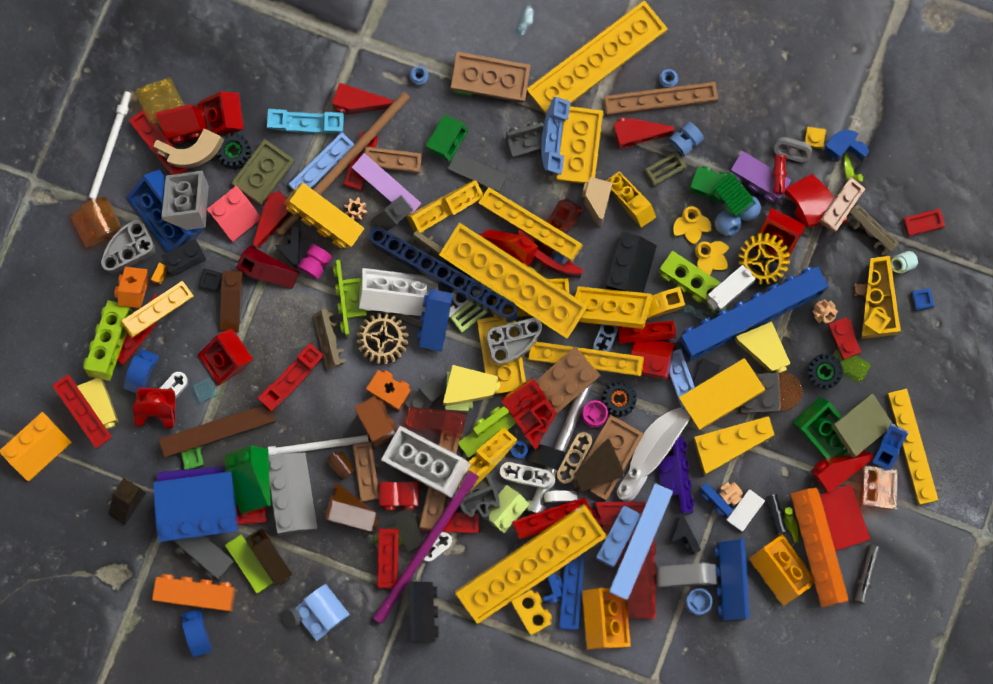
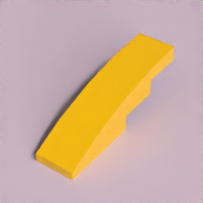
[455,428,517,495]

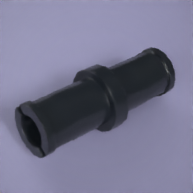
[765,494,788,535]

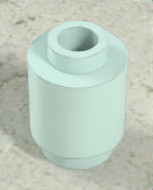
[891,251,918,274]

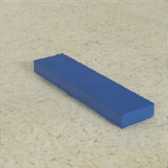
[559,552,585,630]

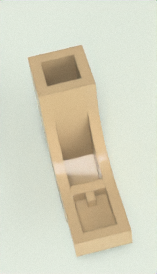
[153,129,224,168]

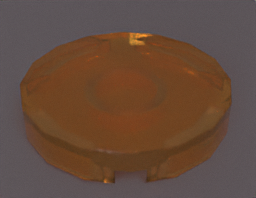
[779,372,803,411]

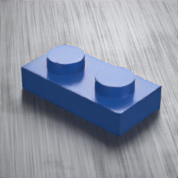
[699,482,734,518]

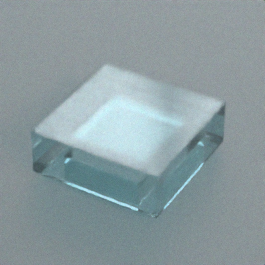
[192,377,218,403]

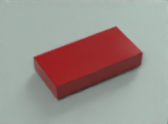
[903,208,945,237]

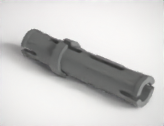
[854,545,881,604]

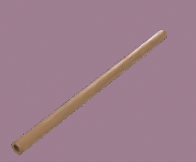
[275,92,410,236]

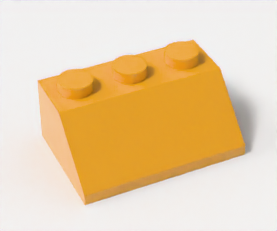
[0,412,72,482]
[749,534,815,606]
[582,588,631,649]

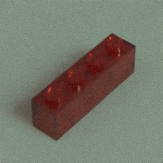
[627,538,656,619]

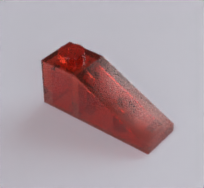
[535,199,583,257]
[405,407,467,438]

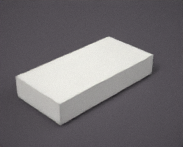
[726,489,765,532]

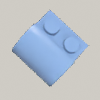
[295,584,350,641]

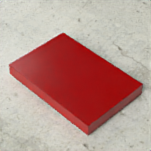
[820,484,870,551]

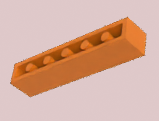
[791,488,849,607]

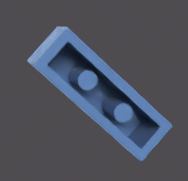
[596,506,641,568]

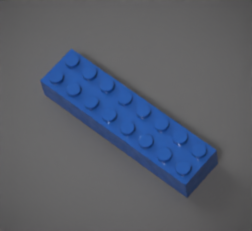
[679,266,829,362]

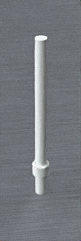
[89,91,132,200]
[268,435,369,456]

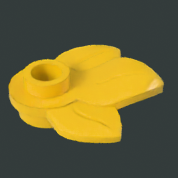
[673,206,711,244]
[695,241,729,275]

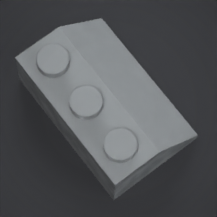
[162,170,209,230]

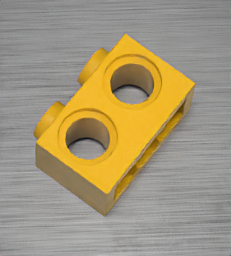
[511,590,552,636]

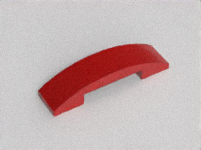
[518,229,584,277]
[257,343,324,411]

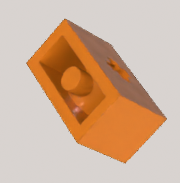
[114,267,148,308]
[366,370,412,412]

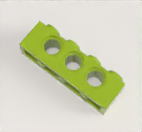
[658,250,728,314]
[83,300,133,381]

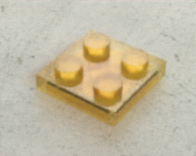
[135,77,184,124]

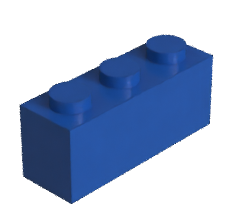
[417,289,453,352]

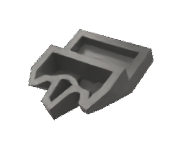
[460,474,500,520]

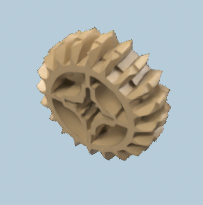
[357,313,408,365]

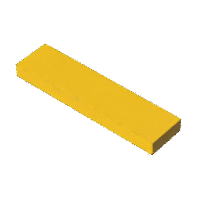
[121,281,194,338]

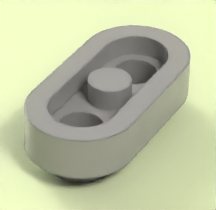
[774,137,812,162]

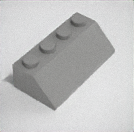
[269,453,318,535]

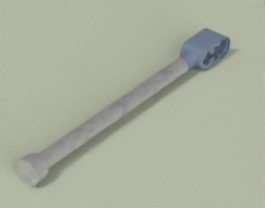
[525,324,618,514]

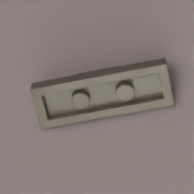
[847,204,900,255]
[409,231,460,274]
[313,309,346,370]

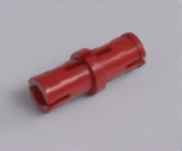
[772,154,787,195]

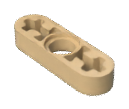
[557,432,592,485]

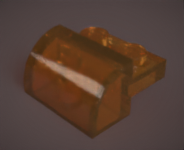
[70,197,122,248]
[860,466,898,509]

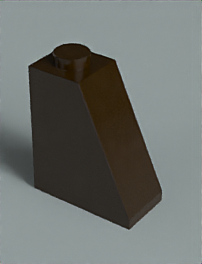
[572,438,625,494]
[108,477,146,525]
[246,528,293,586]

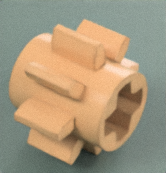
[344,198,367,221]
[812,299,838,324]
[719,482,743,506]

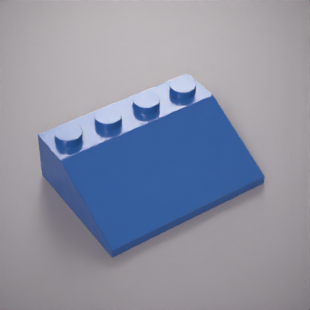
[153,472,239,542]

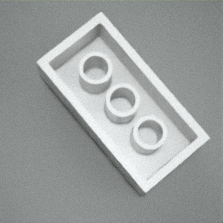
[381,426,471,498]

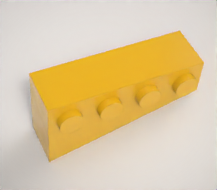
[861,256,901,340]
[693,416,774,477]

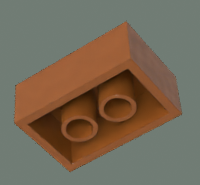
[354,396,397,449]

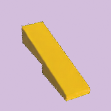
[406,180,483,233]

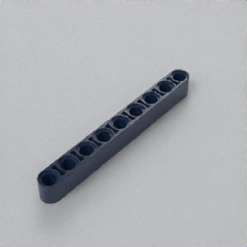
[369,227,518,322]

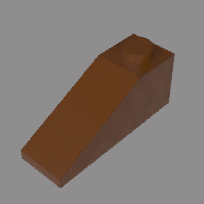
[220,270,244,332]

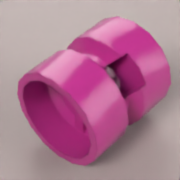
[297,244,332,280]
[582,400,608,429]

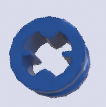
[510,441,528,459]

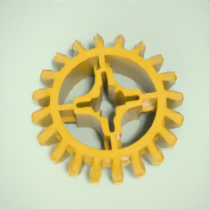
[738,233,790,284]

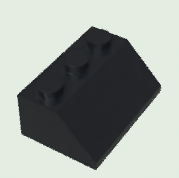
[605,231,657,293]
[409,581,439,643]

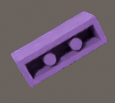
[730,151,791,203]

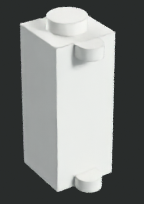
[707,265,755,312]

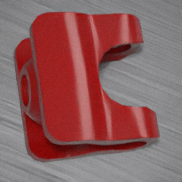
[133,387,176,429]

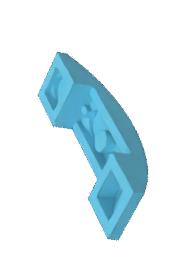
[267,109,344,134]

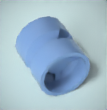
[668,121,704,157]
[685,589,712,616]

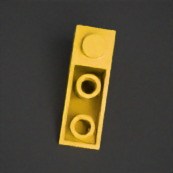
[606,171,656,228]
[647,287,685,320]

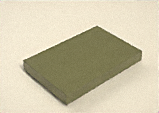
[231,139,295,206]
[831,393,892,457]

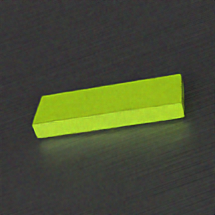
[225,534,274,594]

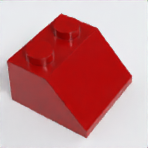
[198,91,244,136]
[156,104,207,144]
[753,208,805,261]
[198,329,254,386]
[631,340,676,381]

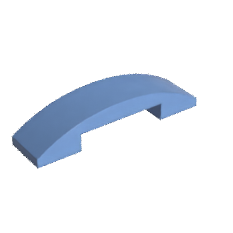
[541,97,570,175]

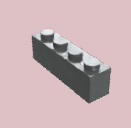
[168,536,235,580]

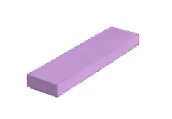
[352,153,421,214]

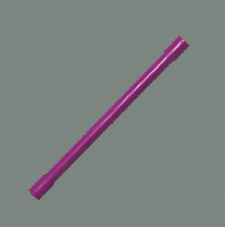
[373,470,479,624]

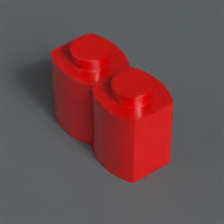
[379,482,419,511]

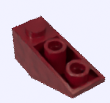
[236,245,300,289]

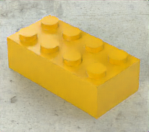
[283,183,365,249]

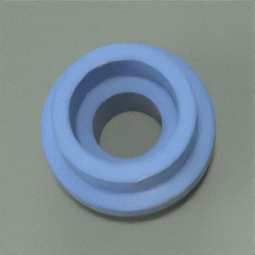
[410,66,429,85]
[659,69,678,88]

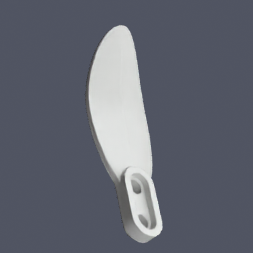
[617,408,691,502]

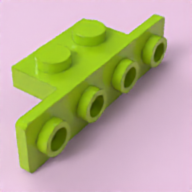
[333,260,367,338]
[458,406,517,458]

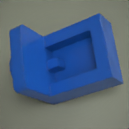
[542,573,563,605]

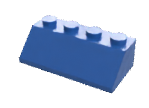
[126,170,204,252]
[714,539,749,621]

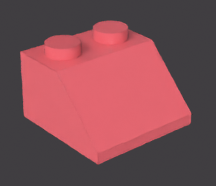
[207,185,261,243]

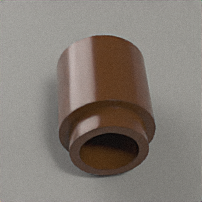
[327,451,355,480]

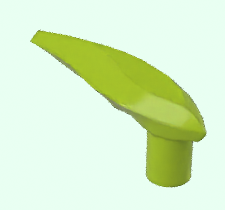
[844,152,863,182]
[783,507,798,543]

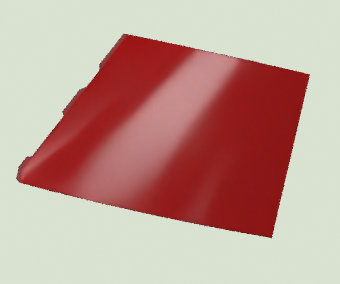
[785,174,847,227]
[501,377,557,449]

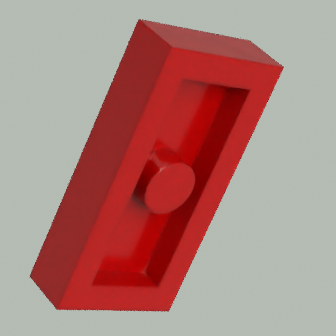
[828,317,861,360]

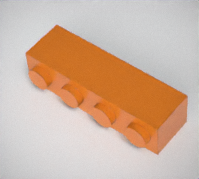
[152,574,235,612]

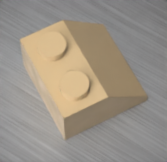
[582,177,612,227]

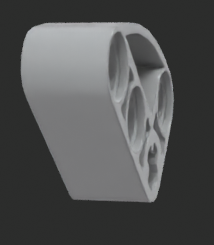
[101,220,156,274]
[487,318,542,366]
[655,563,717,587]

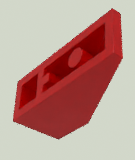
[332,83,393,115]
[613,118,675,149]
[253,191,291,249]
[480,229,538,266]
[810,450,874,493]

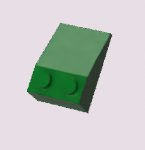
[792,397,850,459]
[225,445,270,514]

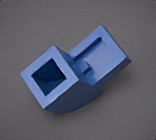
[823,130,869,161]
[123,349,159,393]
[872,423,909,471]
[182,608,212,657]

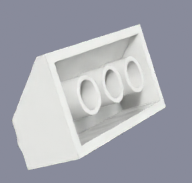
[359,268,438,316]

